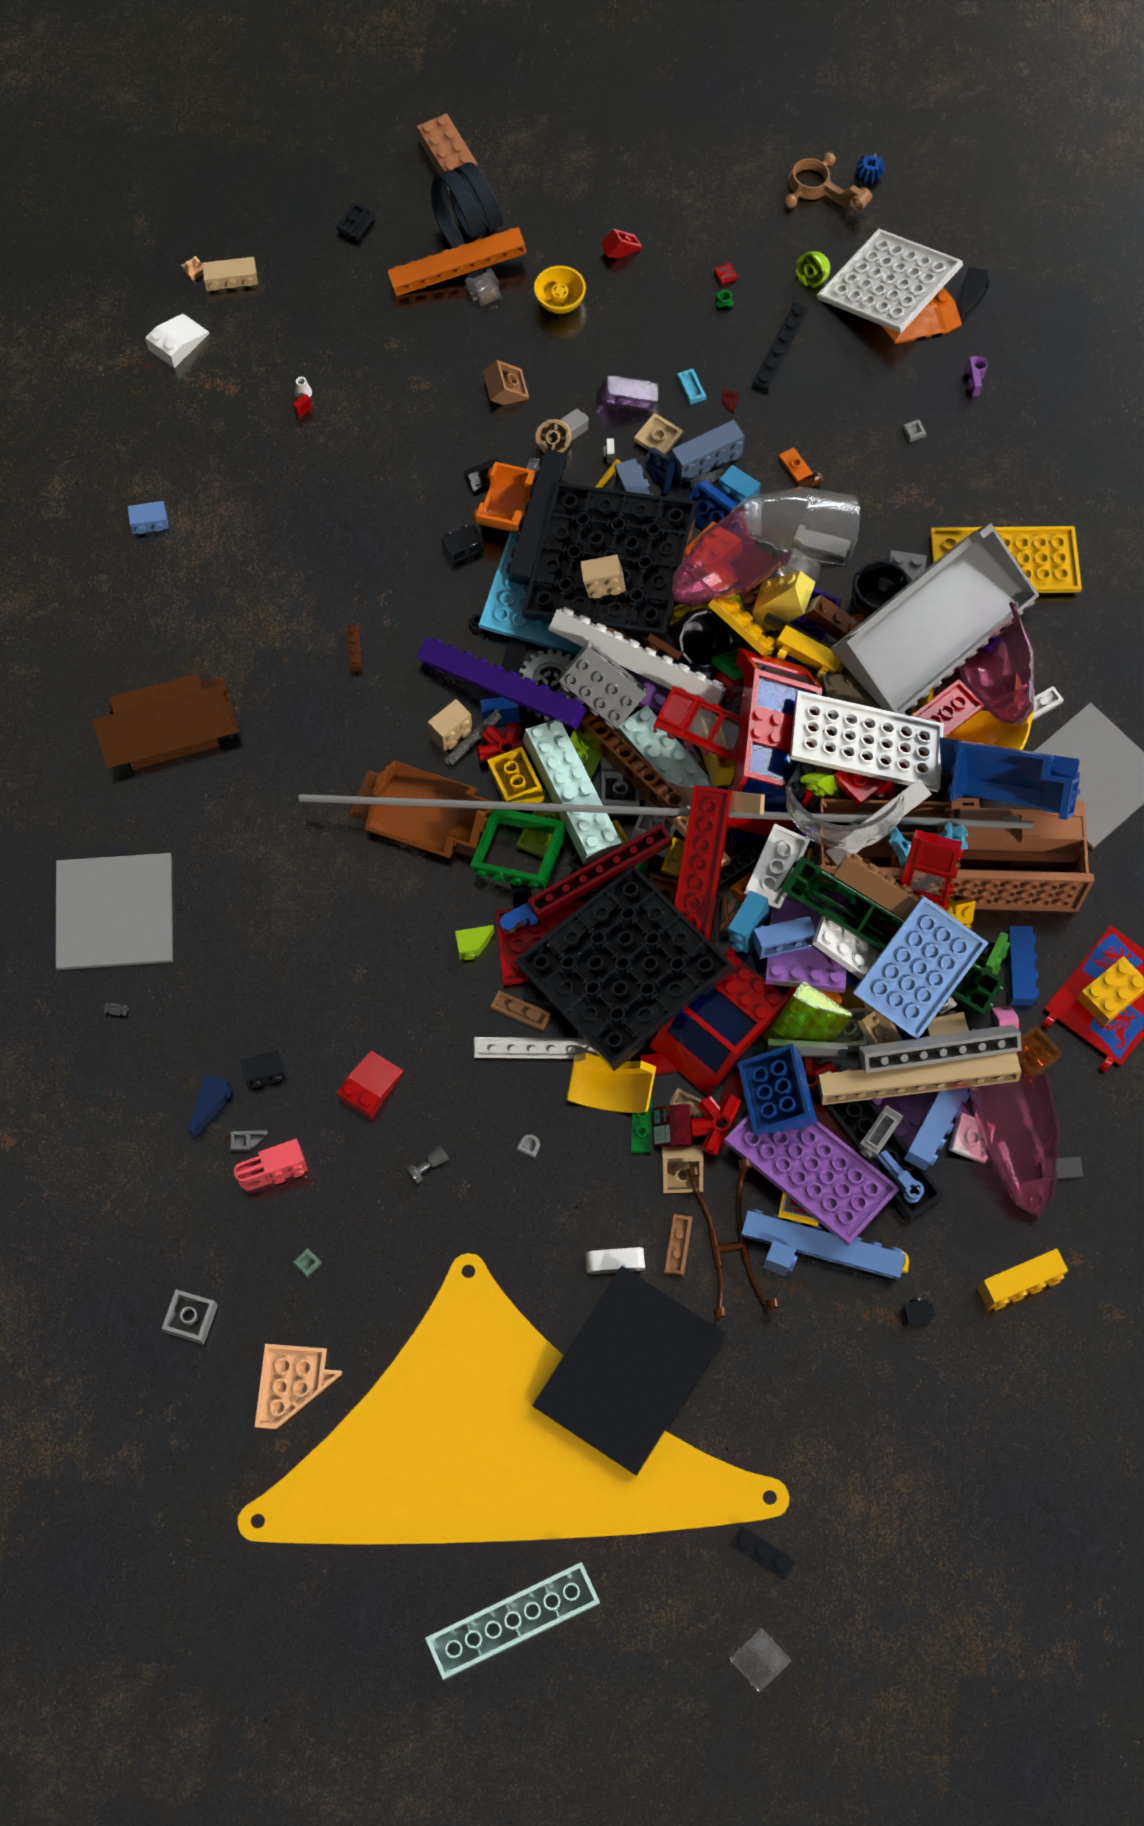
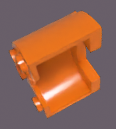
[473,462,536,533]

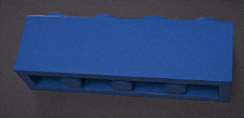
[1006,926,1039,1006]

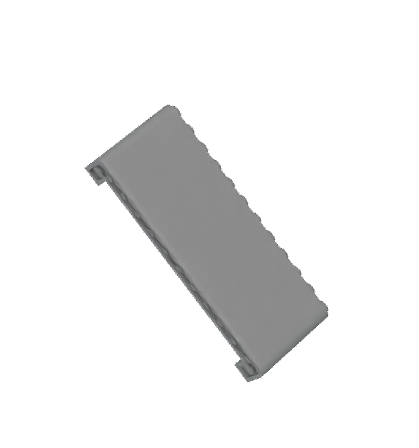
[830,523,1039,715]

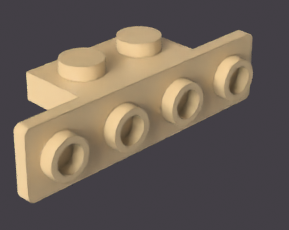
[857,999,903,1045]

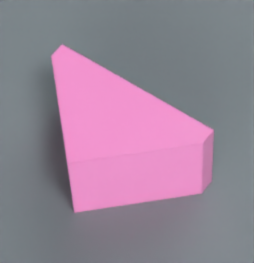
[991,1005,1019,1030]

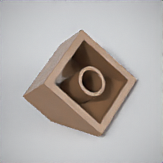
[483,360,529,405]

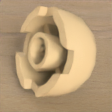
[535,419,572,453]

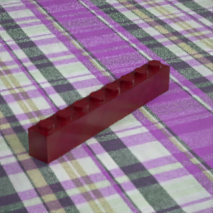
[528,823,672,921]

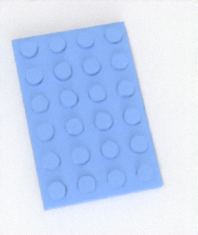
[852,896,988,1040]

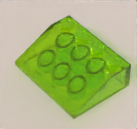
[764,981,853,1061]

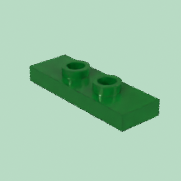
[631,1094,653,1154]

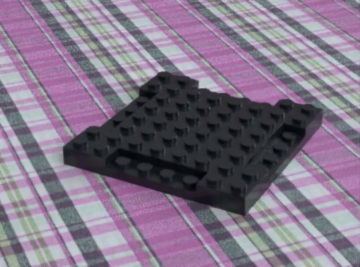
[522,482,699,640]
[514,865,735,1071]

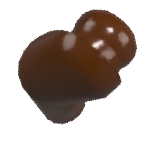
[798,472,823,491]

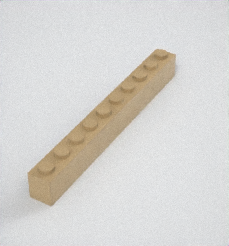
[818,1052,1021,1105]

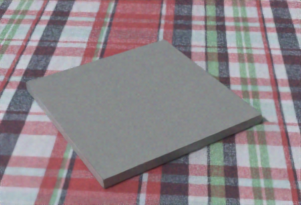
[1034,702,1144,850]
[56,853,173,970]

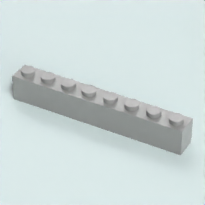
[859,1025,1022,1073]

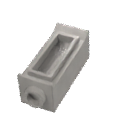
[858,1105,903,1159]

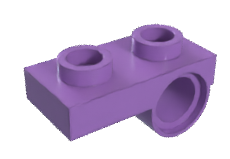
[965,356,988,396]

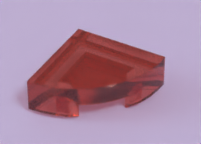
[721,389,739,411]

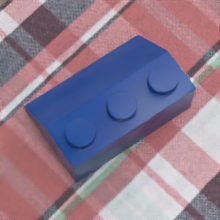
[687,480,747,533]

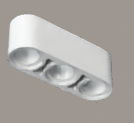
[585,1247,645,1274]

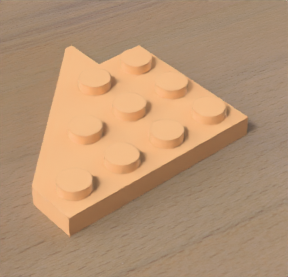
[255,1344,342,1430]

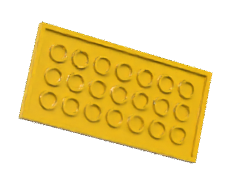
[930,526,1082,593]

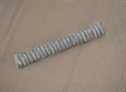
[445,709,502,765]

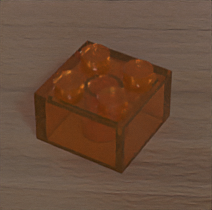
[1016,1025,1063,1084]

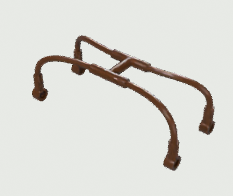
[687,1158,780,1320]

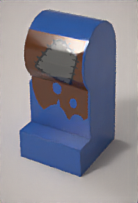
[500,902,538,935]

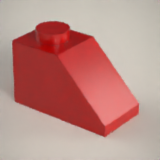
[600,229,642,259]

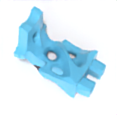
[888,822,968,867]

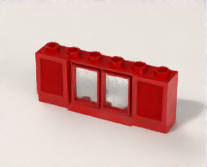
[653,686,771,774]
[888,830,964,936]

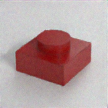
[293,394,312,418]

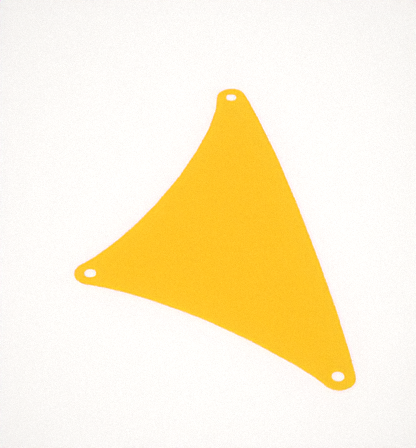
[238,1253,790,1544]

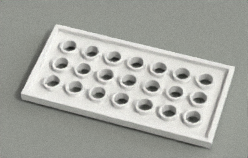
[790,691,944,792]

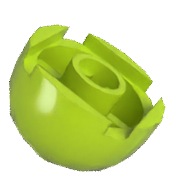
[796,251,830,288]

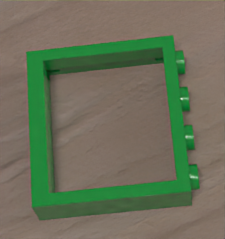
[470,809,567,890]

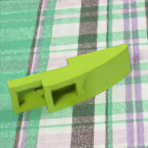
[800,772,849,799]

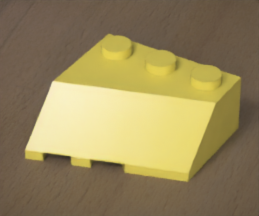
[752,571,815,632]

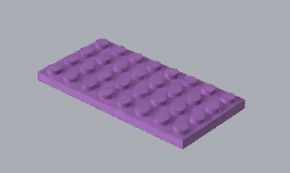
[724,1114,900,1246]

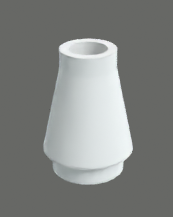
[295,377,312,398]

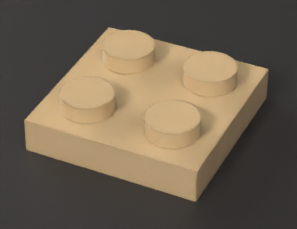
[634,413,683,455]

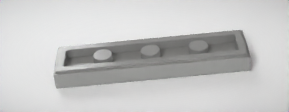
[767,1039,848,1060]

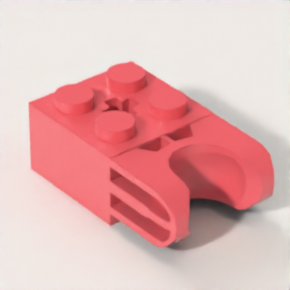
[234,1138,308,1191]

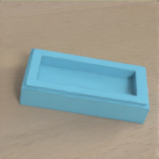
[677,368,706,405]

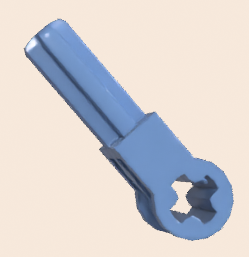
[877,1150,924,1203]

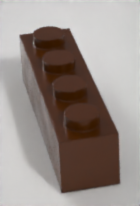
[347,625,362,672]

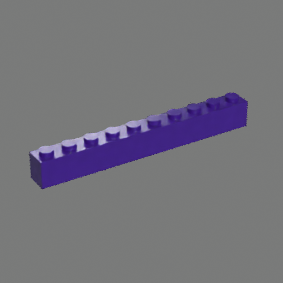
[416,637,586,730]

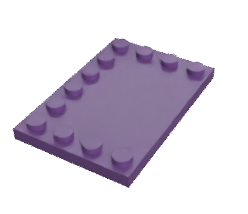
[765,890,850,993]

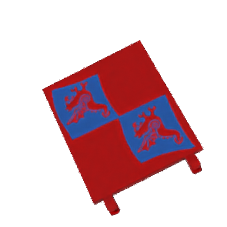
[1042,925,1144,1072]

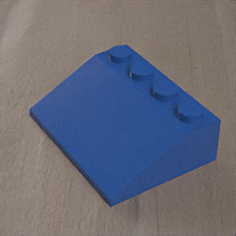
[737,1044,817,1135]

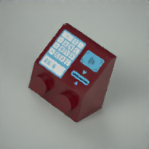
[652,1104,693,1148]

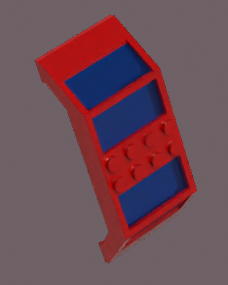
[728,648,822,837]
[649,916,803,1097]

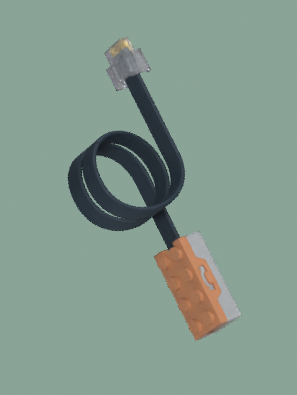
[417,113,504,307]

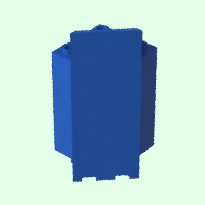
[939,737,1080,820]

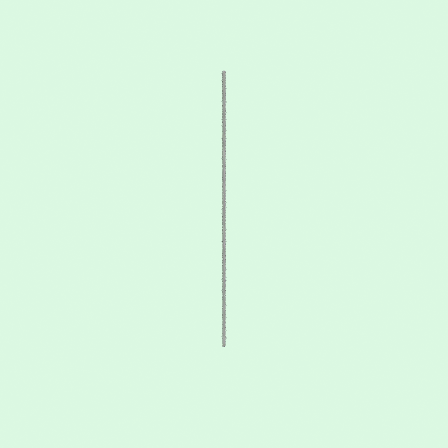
[299,794,1034,829]

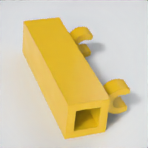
[775,625,845,684]

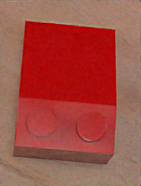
[336,1051,404,1120]

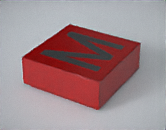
[714,263,737,285]

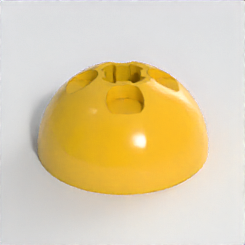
[534,266,586,314]

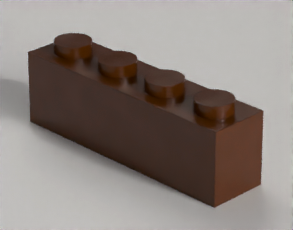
[803,595,860,641]

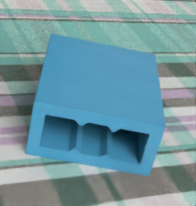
[728,890,770,953]

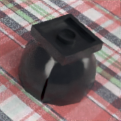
[850,559,910,618]
[668,608,733,668]

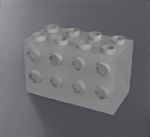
[559,640,647,729]

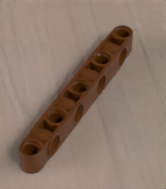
[577,703,683,818]

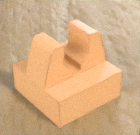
[182,256,203,280]

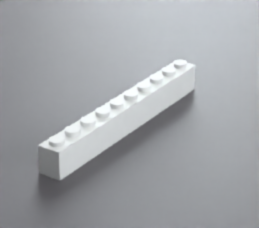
[548,607,727,705]

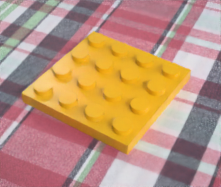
[708,599,777,655]

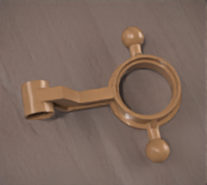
[784,152,872,211]

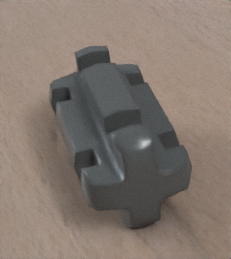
[103,1002,128,1016]

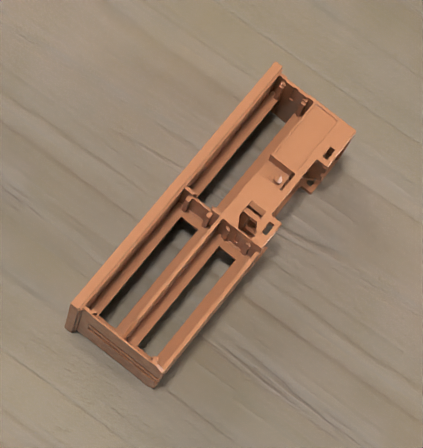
[814,797,1094,912]

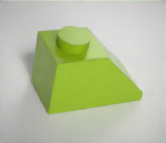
[455,925,494,960]

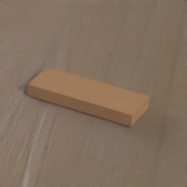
[490,990,551,1032]
[663,1214,693,1277]

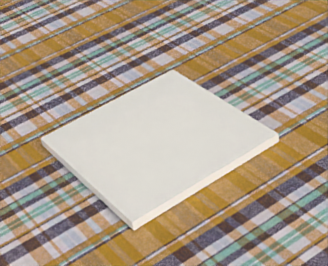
[817,229,963,333]

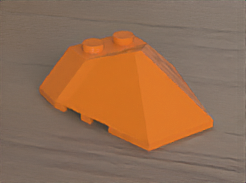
[880,287,962,344]

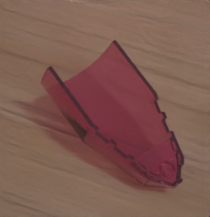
[672,505,793,608]
[958,602,1035,726]
[969,1074,1061,1217]

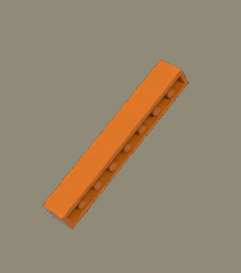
[388,227,527,296]

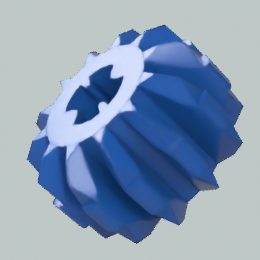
[856,153,885,183]

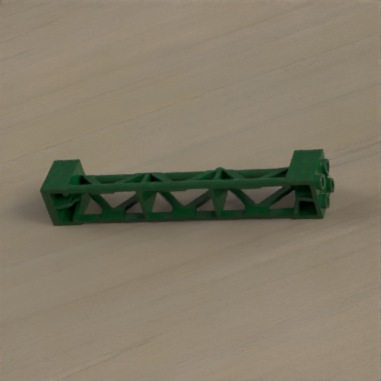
[776,856,1004,1015]

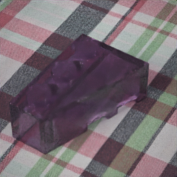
[596,375,658,412]

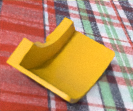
[566,1053,656,1113]

